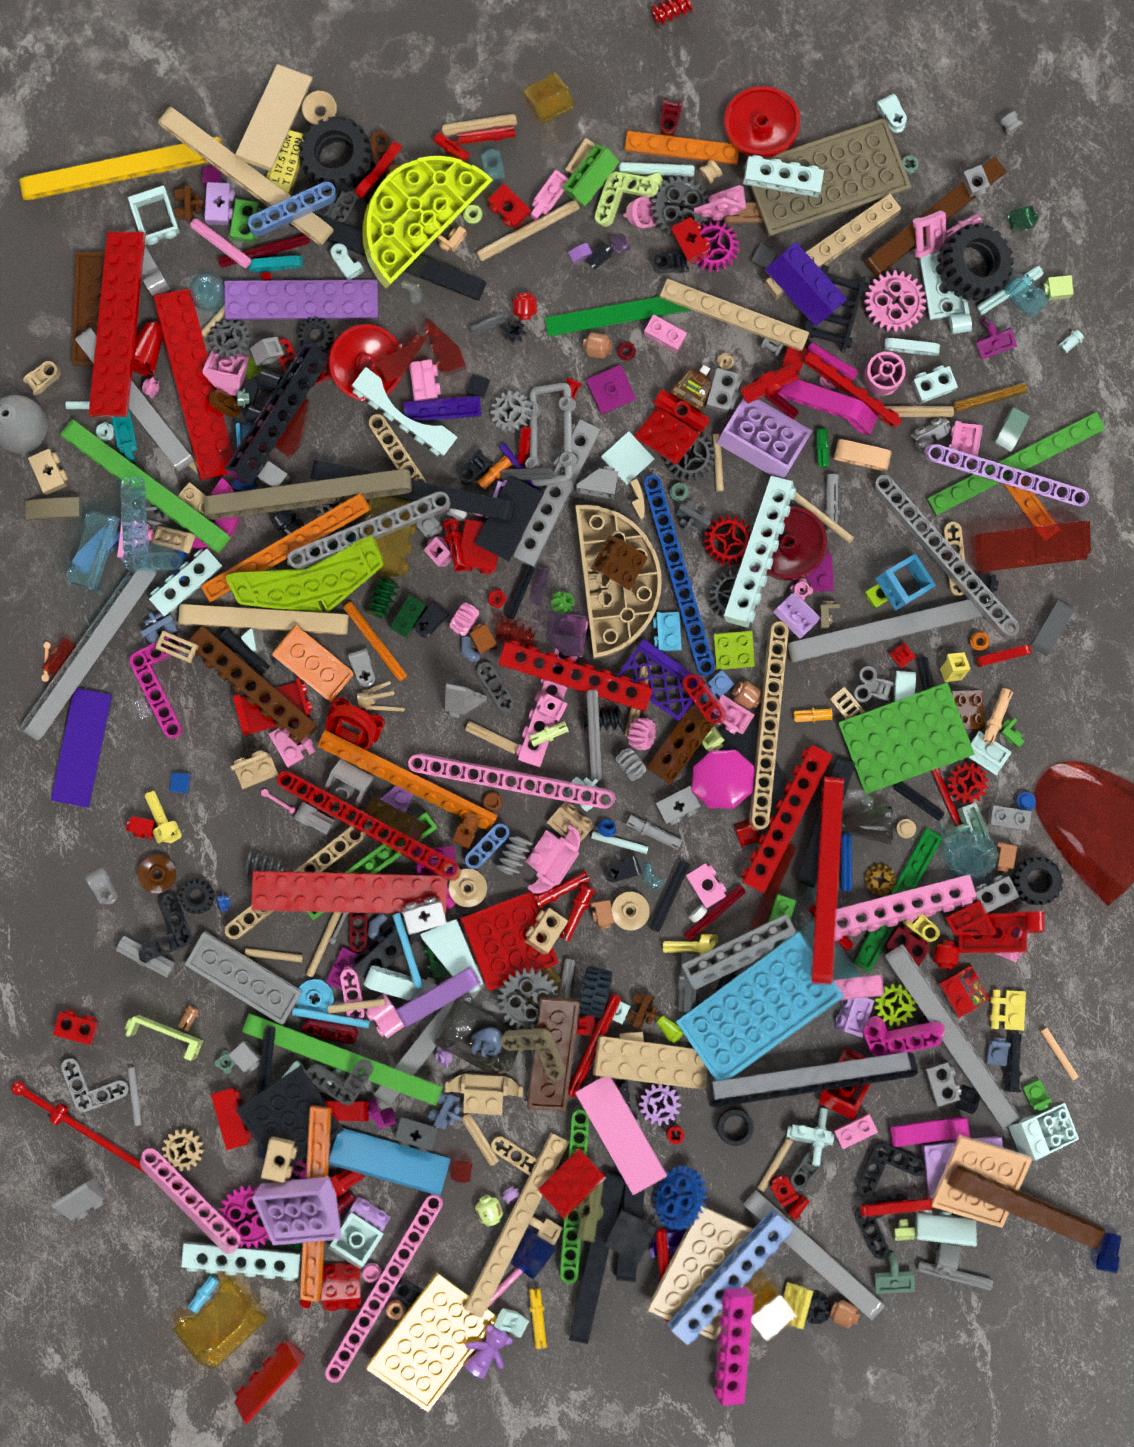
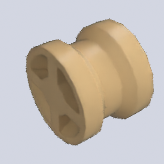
[699,159,722,184]

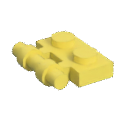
[989,990,1026,1030]

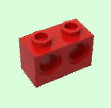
[53,1009,99,1045]

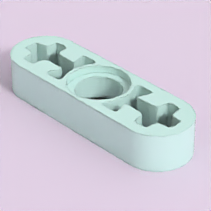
[884,338,940,356]

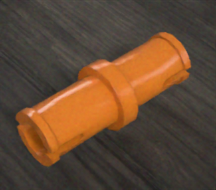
[477,455,513,490]

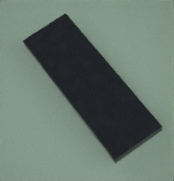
[719,720,807,833]

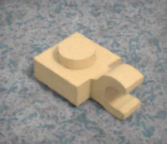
[529,1216,564,1245]

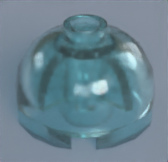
[189,273,225,312]

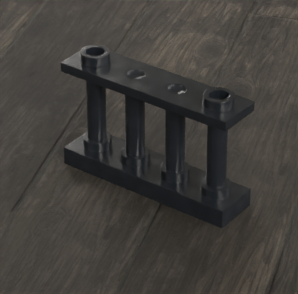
[804,265,868,353]

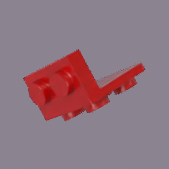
[321,1263,362,1312]

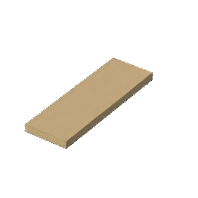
[235,64,313,171]

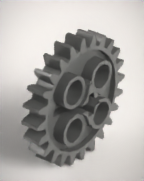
[649,175,709,238]
[497,967,560,1030]

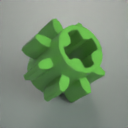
[551,591,575,615]

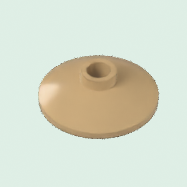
[449,869,487,907]
[612,892,650,930]

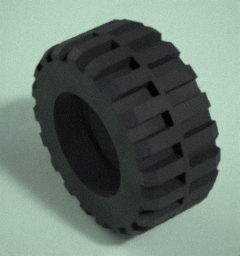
[298,116,374,194]
[937,223,1014,301]

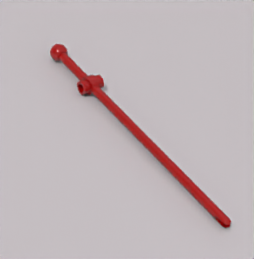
[11,1081,194,1204]

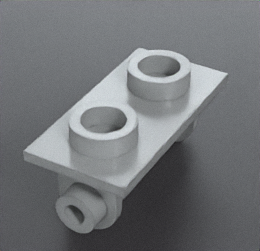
[910,417,952,449]

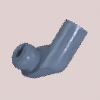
[461,637,481,663]
[368,913,388,940]

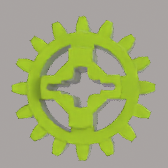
[874,984,916,1026]

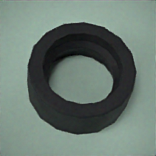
[716,1108,754,1146]

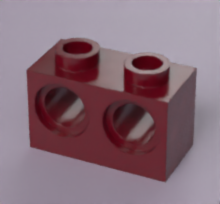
[885,926,931,967]

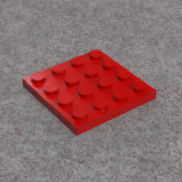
[460,892,559,991]

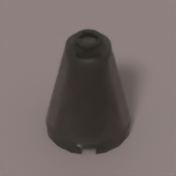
[841,806,894,844]

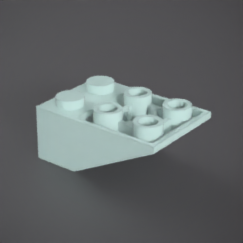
[1008,1103,1079,1161]

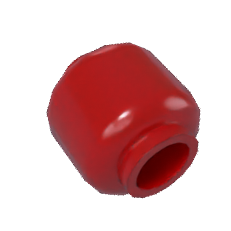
[512,292,538,320]
[933,941,960,970]

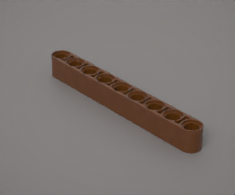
[865,156,1007,277]
[947,1165,1106,1249]

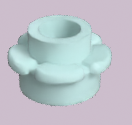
[96,422,114,441]

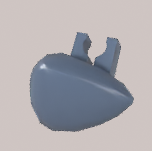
[471,1028,502,1057]

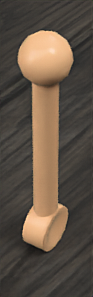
[41,642,51,682]

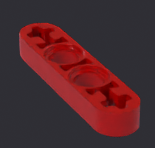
[859,1198,935,1217]

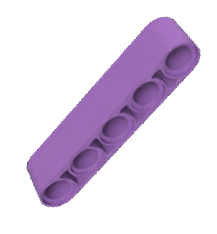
[395,966,481,1027]

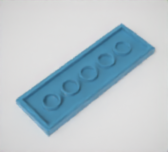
[328,1128,451,1196]

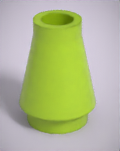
[656,1015,684,1044]

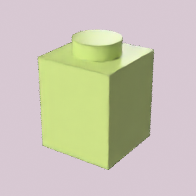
[1043,275,1074,300]

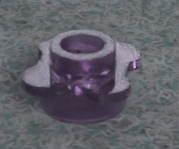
[610,234,631,253]

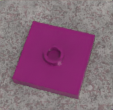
[586,365,636,415]

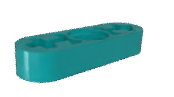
[248,256,303,272]

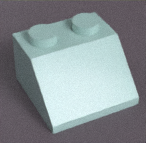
[328,1213,383,1269]

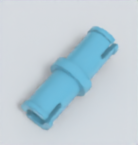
[188,1274,220,1313]

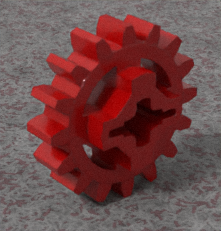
[947,762,989,804]

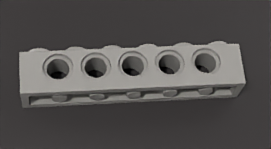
[682,914,797,990]

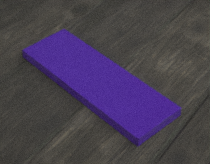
[51,688,113,808]

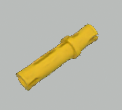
[529,1288,547,1349]

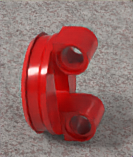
[325,698,385,750]

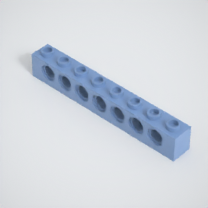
[667,1209,793,1345]

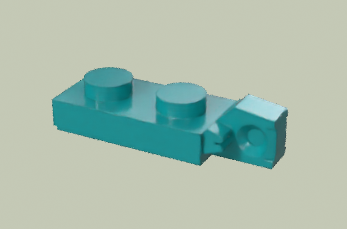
[111,409,138,462]

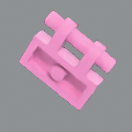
[269,721,316,768]

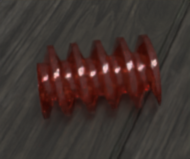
[495,615,538,649]

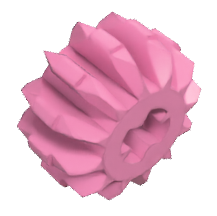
[450,602,479,636]
[627,717,657,750]

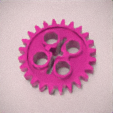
[219,1185,270,1249]

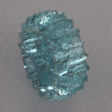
[945,831,998,880]

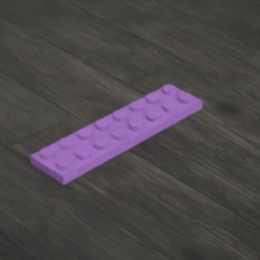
[225,280,378,320]

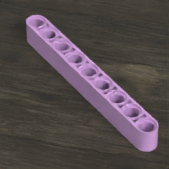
[924,444,1089,506]

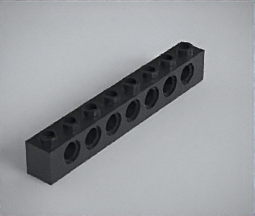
[224,343,328,485]

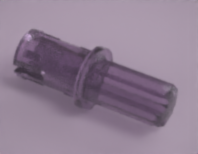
[531,567,551,605]

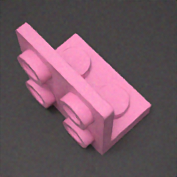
[694,185,746,221]

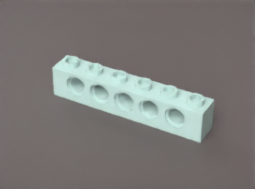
[182,1241,302,1281]

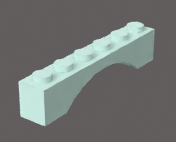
[351,367,458,457]

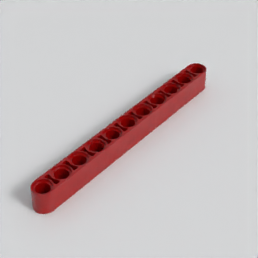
[277,771,461,881]
[811,776,844,985]

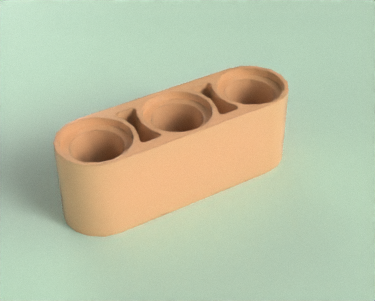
[834,439,892,471]

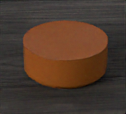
[483,792,502,812]

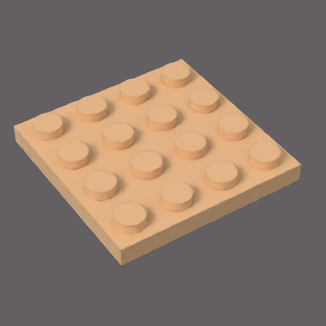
[931,1135,1032,1228]

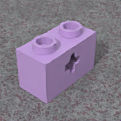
[205,182,235,225]

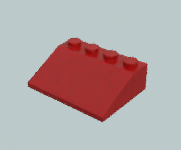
[234,1340,305,1425]

